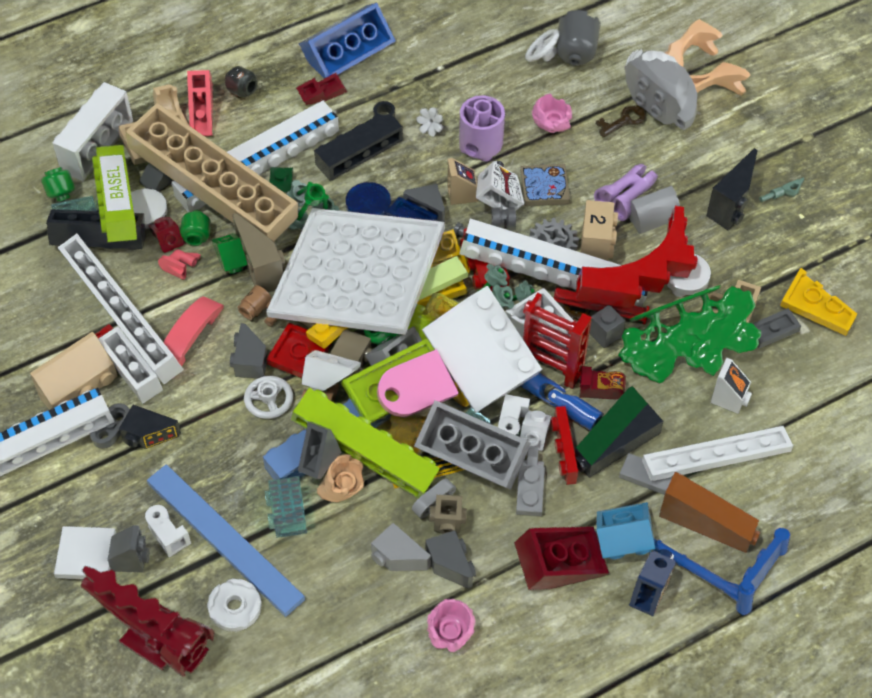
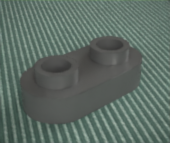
[90,403,130,448]

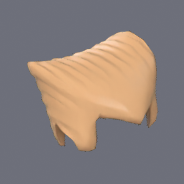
[317,454,364,502]

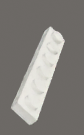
[642,426,793,481]

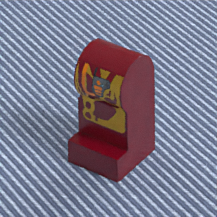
[579,366,626,400]

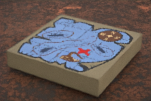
[520,164,570,206]

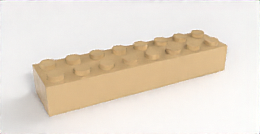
[126,103,298,242]

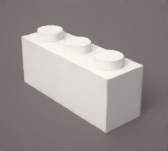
[98,326,163,404]

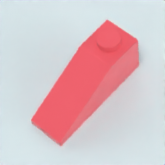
[187,70,213,136]

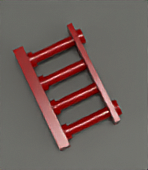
[523,292,592,389]

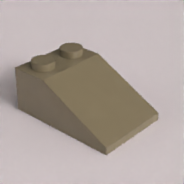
[232,213,285,293]

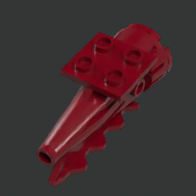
[81,566,214,677]

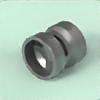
[491,207,516,230]

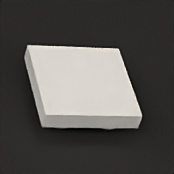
[54,526,116,579]

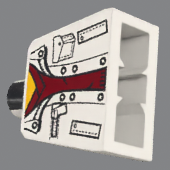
[476,161,524,210]

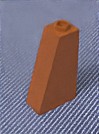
[659,472,760,553]

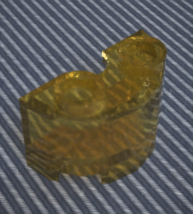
[385,414,427,454]

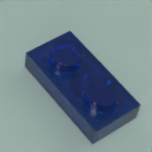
[386,197,438,221]

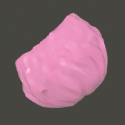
[532,93,572,133]
[427,599,475,652]

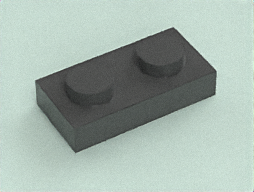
[752,308,801,349]

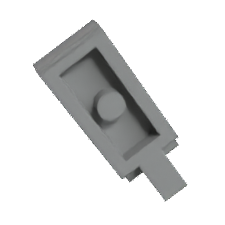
[516,447,545,516]

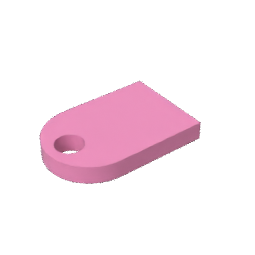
[377,349,458,417]

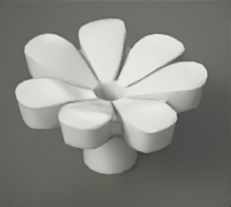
[417,107,443,136]

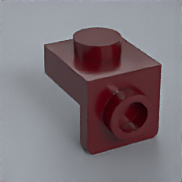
[149,216,184,253]

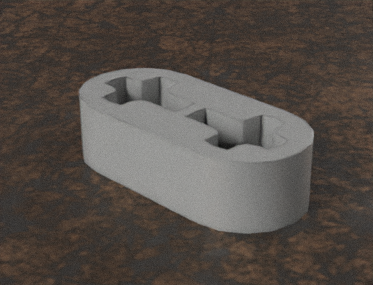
[412,478,456,519]

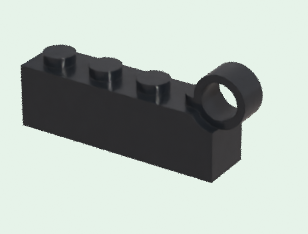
[314,101,403,181]

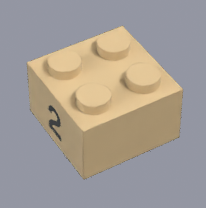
[580,200,618,261]

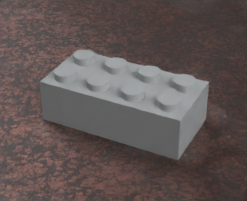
[414,400,531,490]

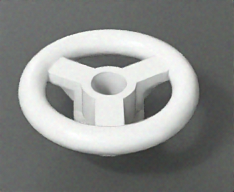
[525,29,560,62]
[244,376,293,419]

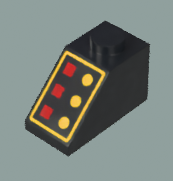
[119,404,181,449]

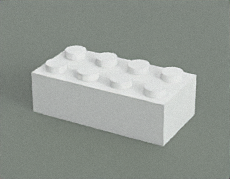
[53,82,133,182]

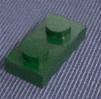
[269,167,294,194]

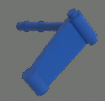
[653,528,790,615]

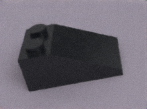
[706,148,758,231]

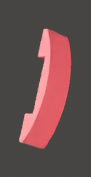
[163,296,224,379]

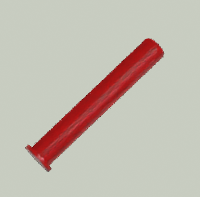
[553,288,649,325]

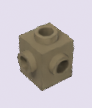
[429,495,467,534]

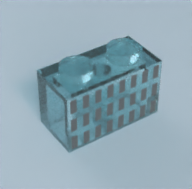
[265,476,307,538]

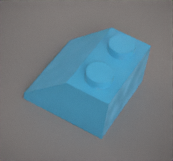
[596,502,655,559]

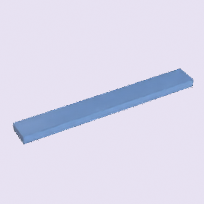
[147,464,305,617]

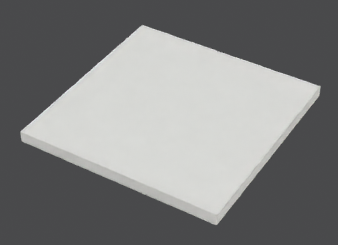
[266,208,445,335]

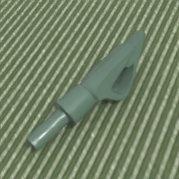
[759,177,804,202]

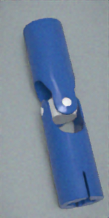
[520,372,604,431]

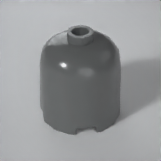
[556,10,601,66]

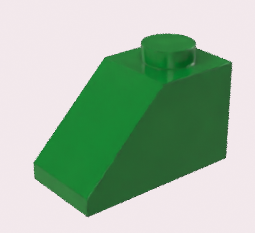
[212,233,248,274]

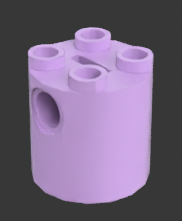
[459,95,505,161]

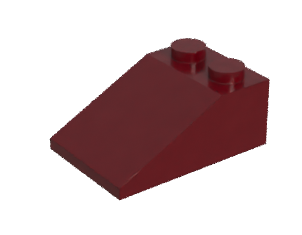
[514,526,609,590]

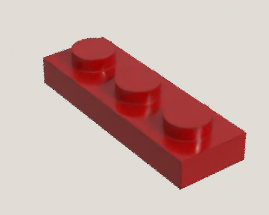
[551,406,578,485]

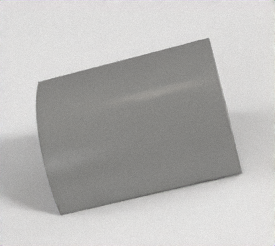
[629,186,680,234]

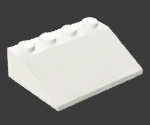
[422,286,542,413]

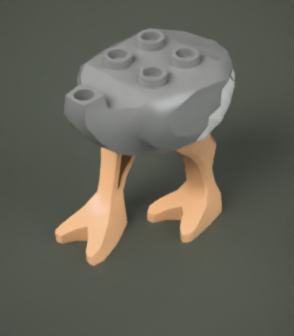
[624,19,750,130]

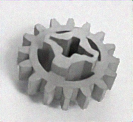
[529,218,579,251]

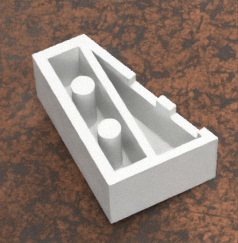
[505,288,573,363]

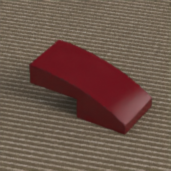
[296,73,347,105]

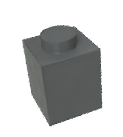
[589,305,625,348]

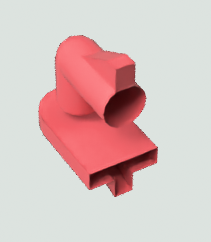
[158,249,201,280]

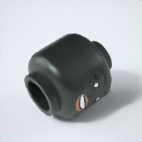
[225,66,258,98]

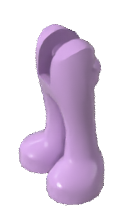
[594,164,658,221]

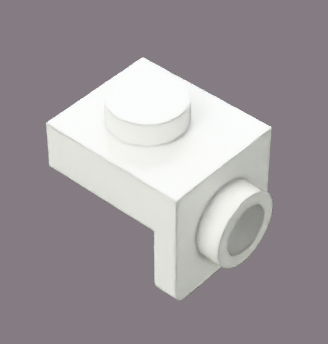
[520,410,552,451]

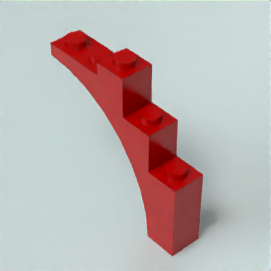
[576,205,698,309]

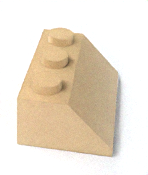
[30,332,118,410]

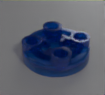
[345,182,391,216]

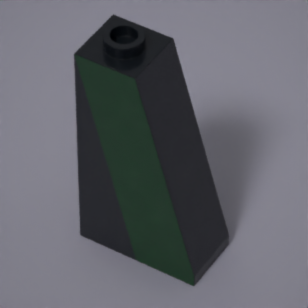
[575,386,663,478]

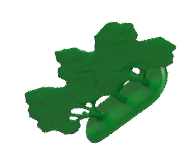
[618,285,761,384]

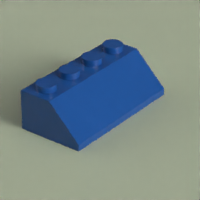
[299,3,396,78]

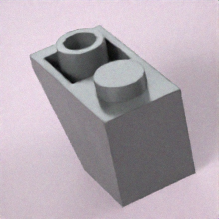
[230,323,267,379]
[107,525,150,573]
[425,530,476,589]

